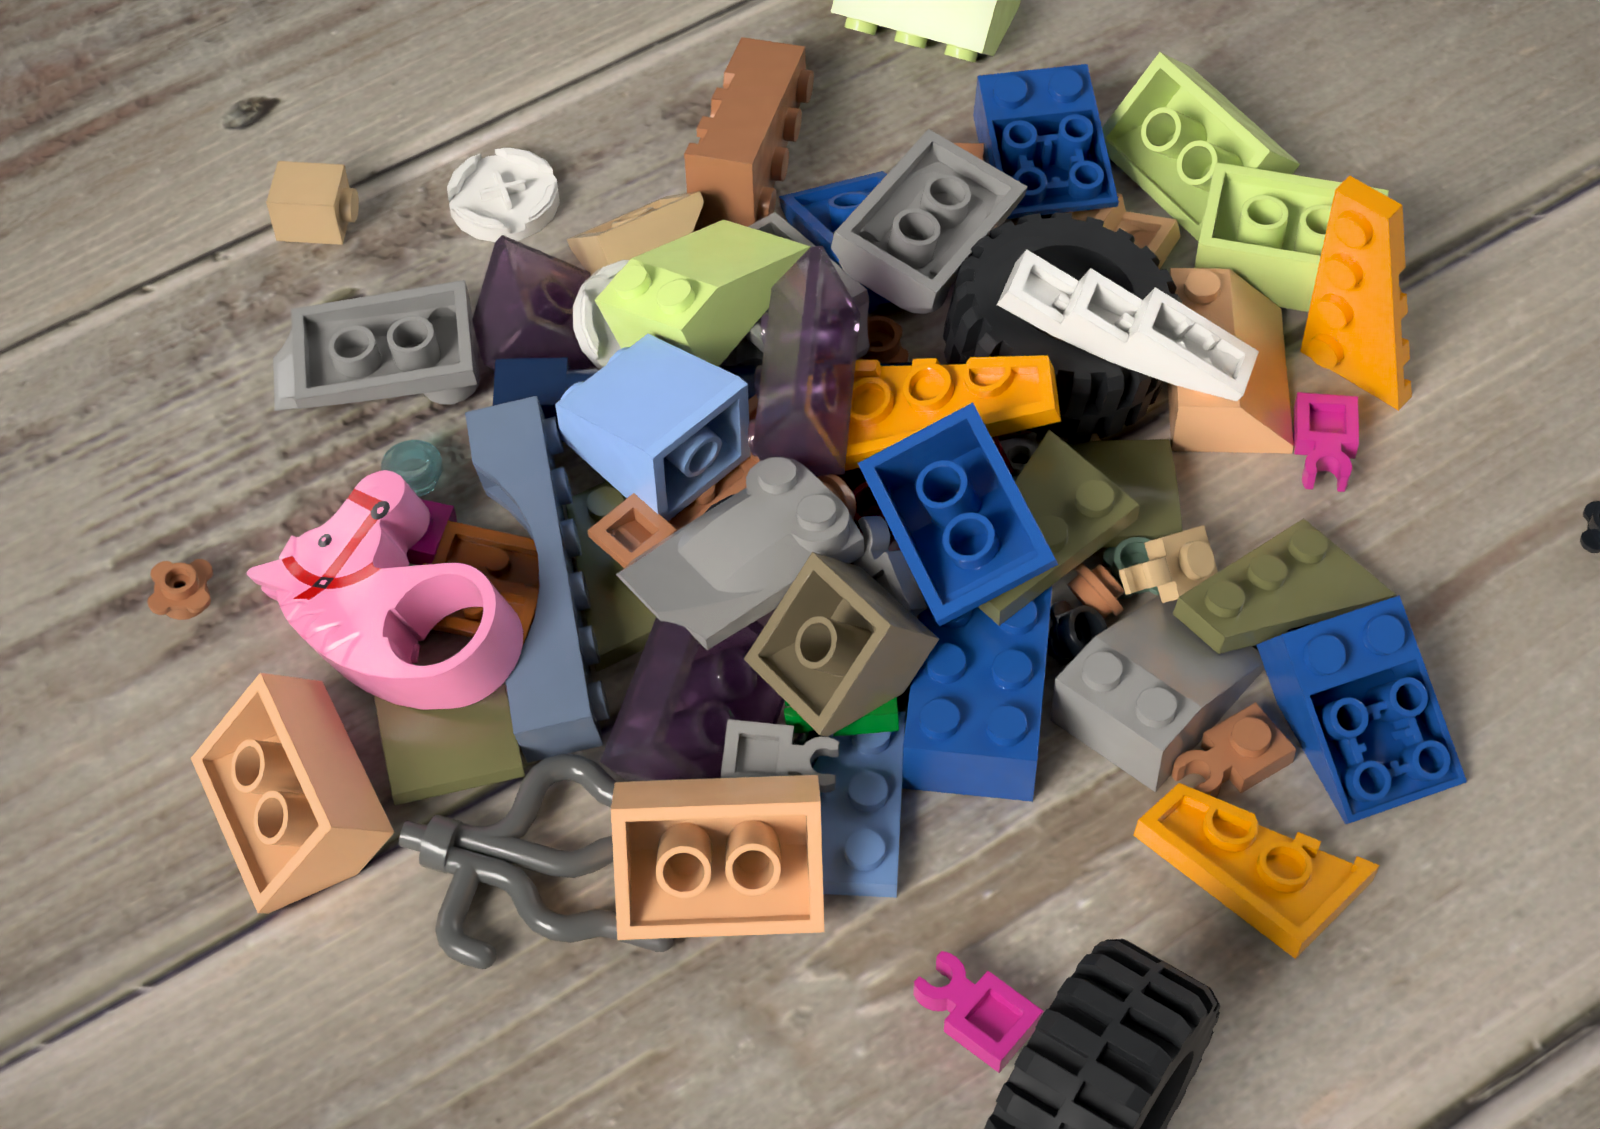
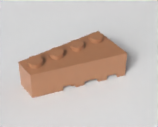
[684,37,814,232]

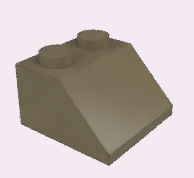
[744,552,939,737]

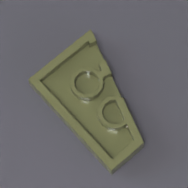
[978,429,1140,626]

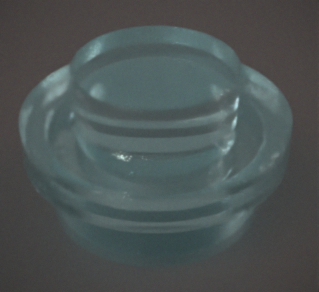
[381,440,443,497]

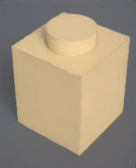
[266,161,359,245]

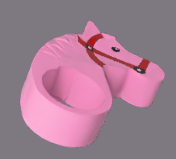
[247,470,523,710]

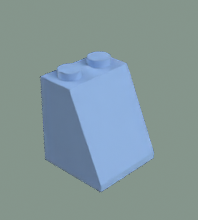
[555,334,751,521]

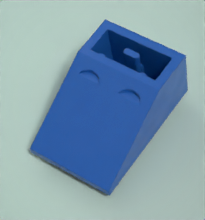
[973,64,1119,219]
[1256,595,1467,824]

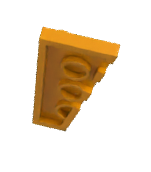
[1300,175,1412,411]
[804,355,1061,476]

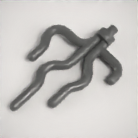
[399,754,675,969]

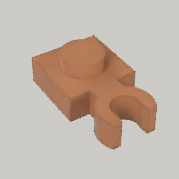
[1171,702,1296,798]

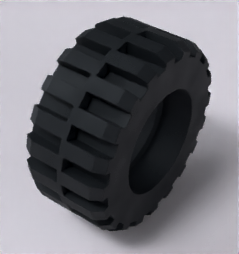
[943,212,1182,443]
[984,939,1220,1129]

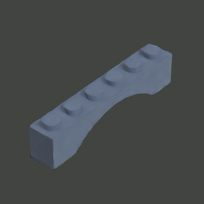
[465,396,610,763]

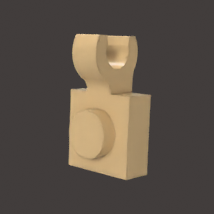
[1118,525,1218,603]

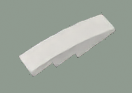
[997,249,1259,401]

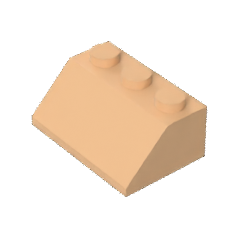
[1167,268,1294,454]
[191,673,395,914]
[611,775,825,940]

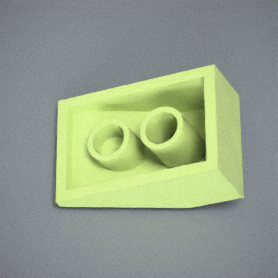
[595,219,814,367]

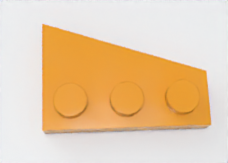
[1133,783,1380,959]

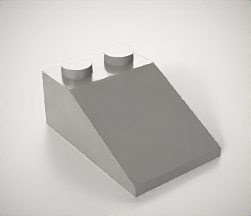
[1050,595,1265,792]

